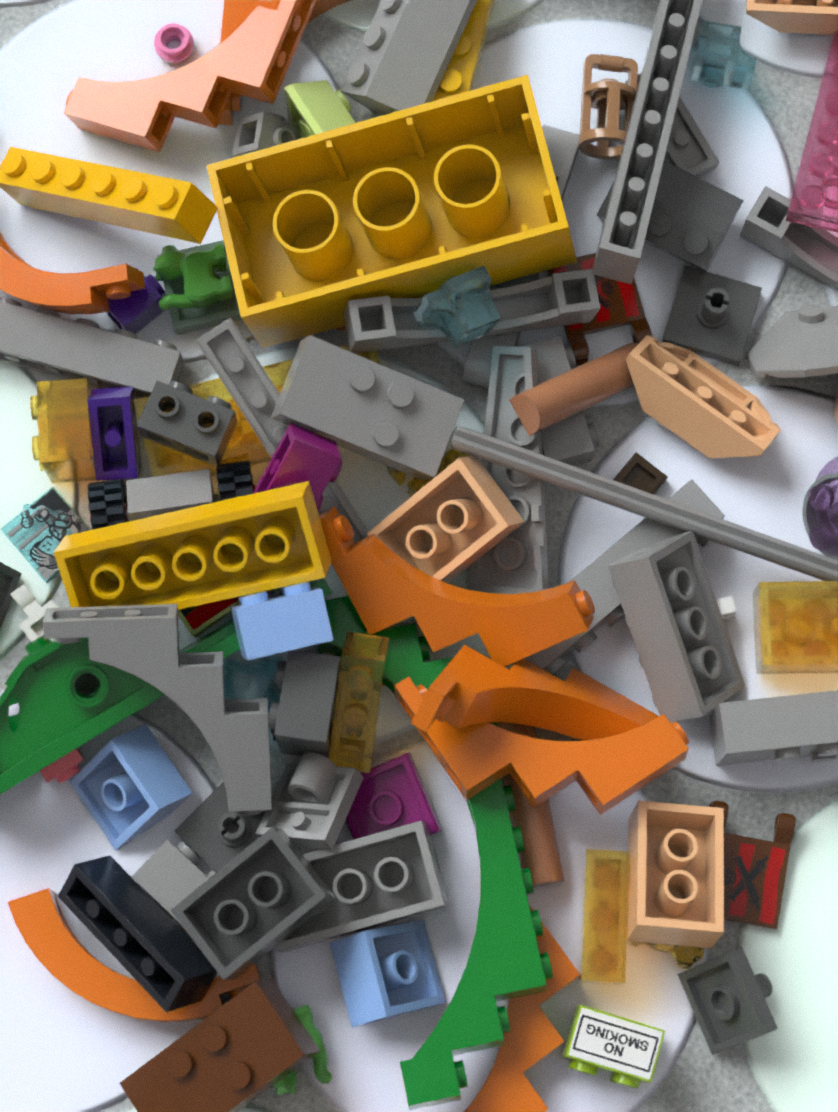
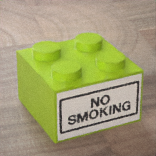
[561,1005,665,1089]

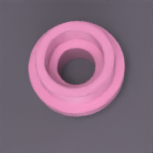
[154,23,194,63]

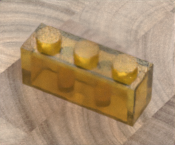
[329,631,390,773]
[578,849,630,985]

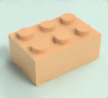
[366,456,525,583]
[627,800,724,948]

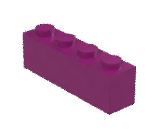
[254,422,342,596]

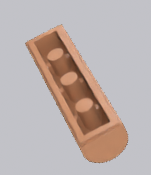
[509,342,638,436]
[497,722,564,887]

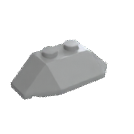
[747,305,838,378]

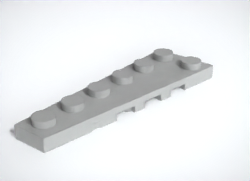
[468,346,549,594]

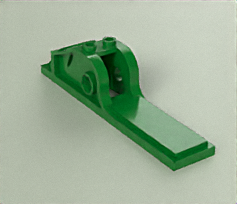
[0,578,333,794]

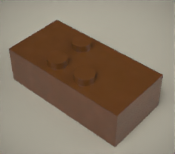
[119,978,320,1112]

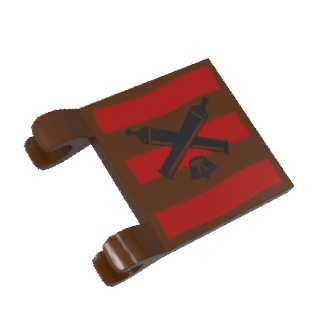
[548,253,653,366]
[709,801,796,929]

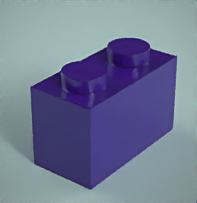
[87,386,142,481]

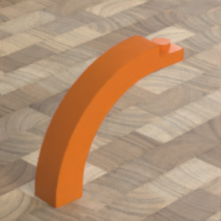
[0,232,145,314]
[7,888,262,1022]

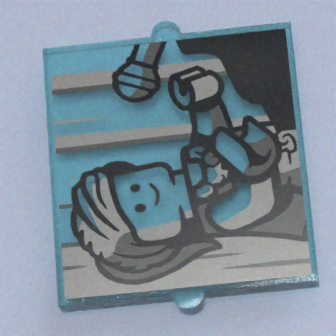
[1,487,90,584]

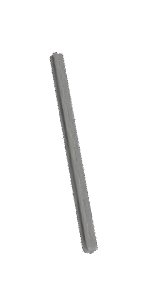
[451,426,838,585]

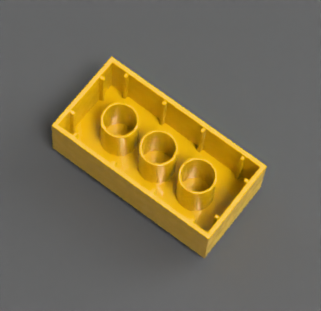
[206,75,577,348]

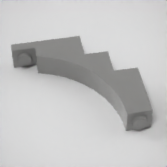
[43,604,272,815]

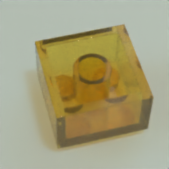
[30,378,96,483]

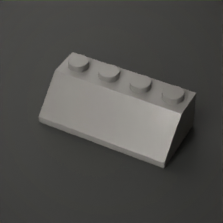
[341,0,477,115]
[608,531,746,722]

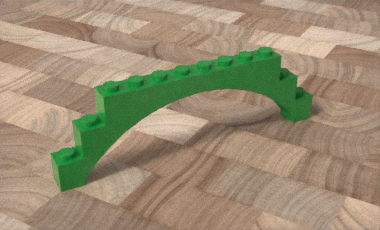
[316,596,553,1111]

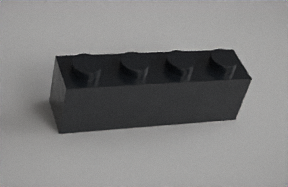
[58,855,217,1013]

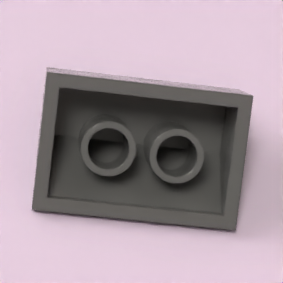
[597,160,744,272]

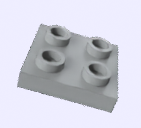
[255,752,364,850]

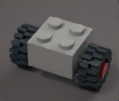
[87,460,256,530]

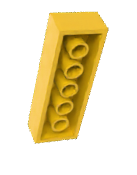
[54,481,332,610]

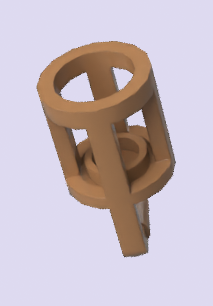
[579,54,638,160]

